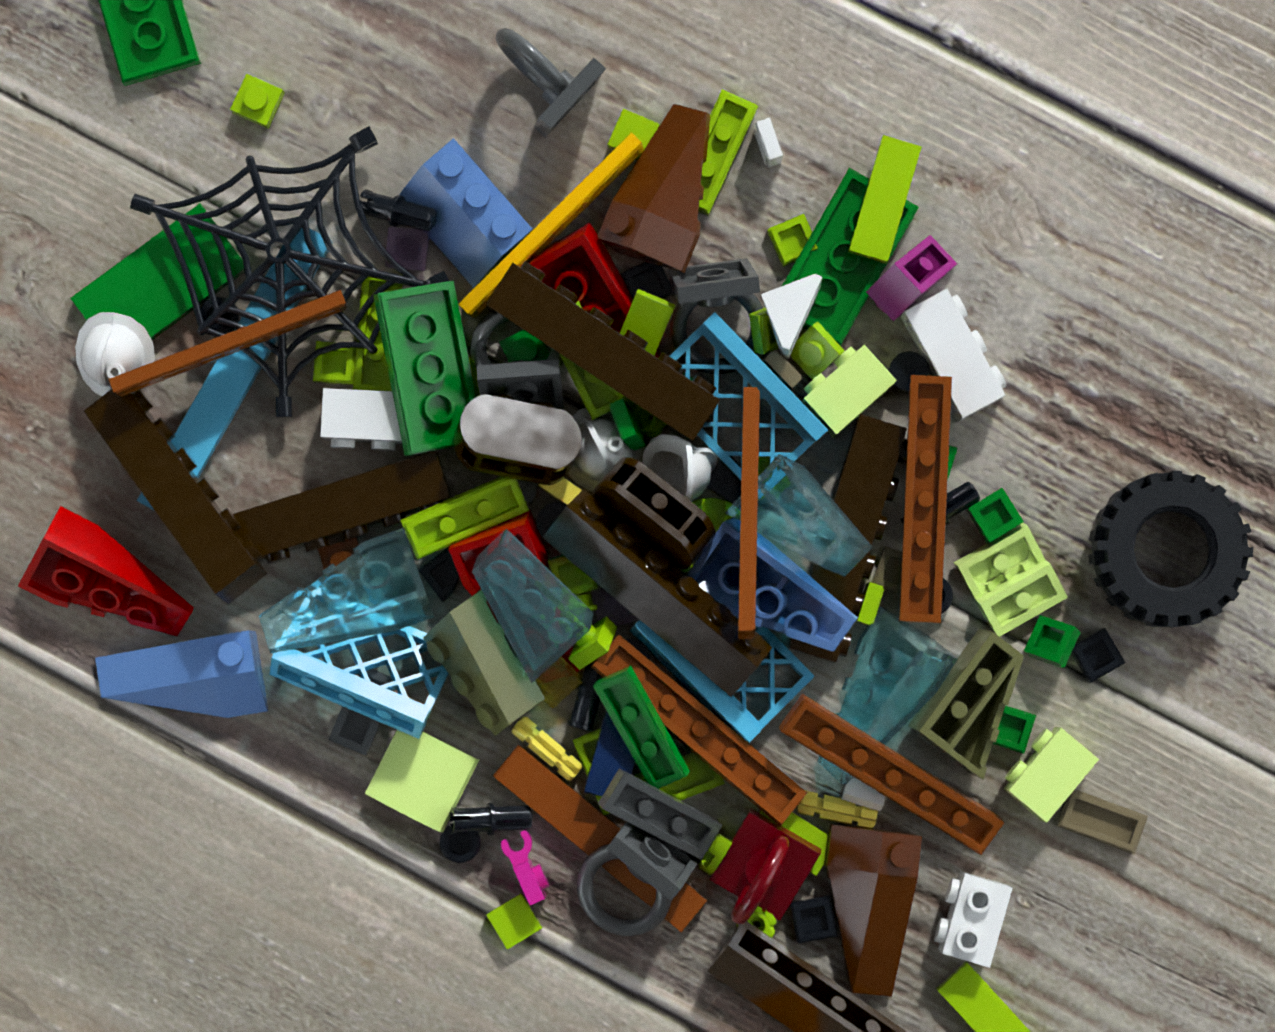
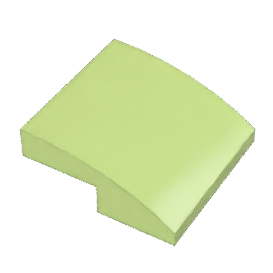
[953,523,1068,637]
[365,730,479,833]

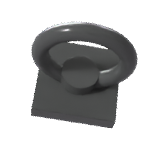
[496,28,606,138]
[668,258,763,374]
[470,310,564,410]
[577,821,699,936]

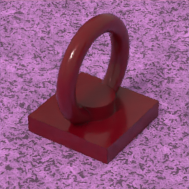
[709,808,822,925]

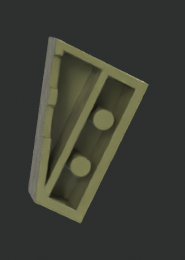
[423,587,545,736]
[908,628,1024,780]

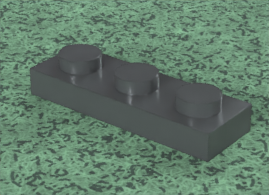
[598,768,722,860]

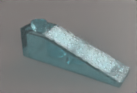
[259,528,434,653]
[817,607,958,785]

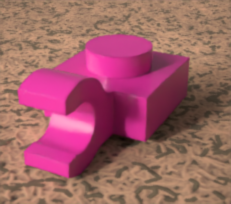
[501,830,550,906]

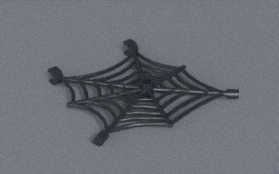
[130,126,449,418]

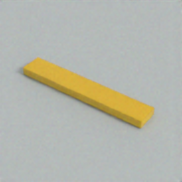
[458,132,644,318]

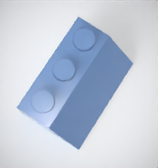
[399,138,533,288]

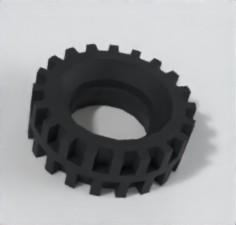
[1088,471,1253,628]

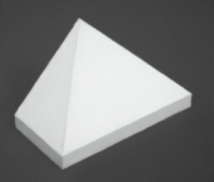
[761,274,822,359]

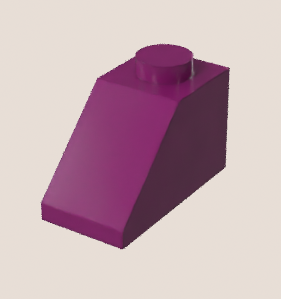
[866,235,957,322]

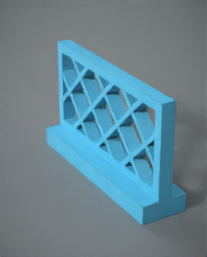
[670,312,828,496]
[269,584,449,739]
[630,620,815,743]

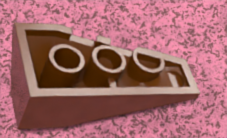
[597,104,710,274]
[825,824,922,997]

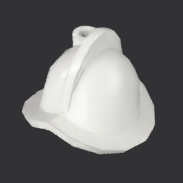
[75,312,155,396]
[568,408,643,491]
[642,435,717,501]

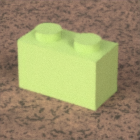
[802,344,897,438]
[1004,727,1099,823]

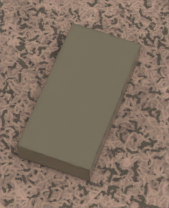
[1055,789,1148,855]

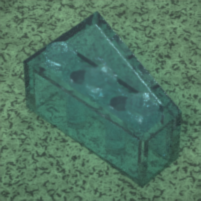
[725,454,873,577]
[472,529,594,683]

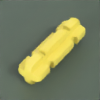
[512,716,582,781]
[797,790,878,829]

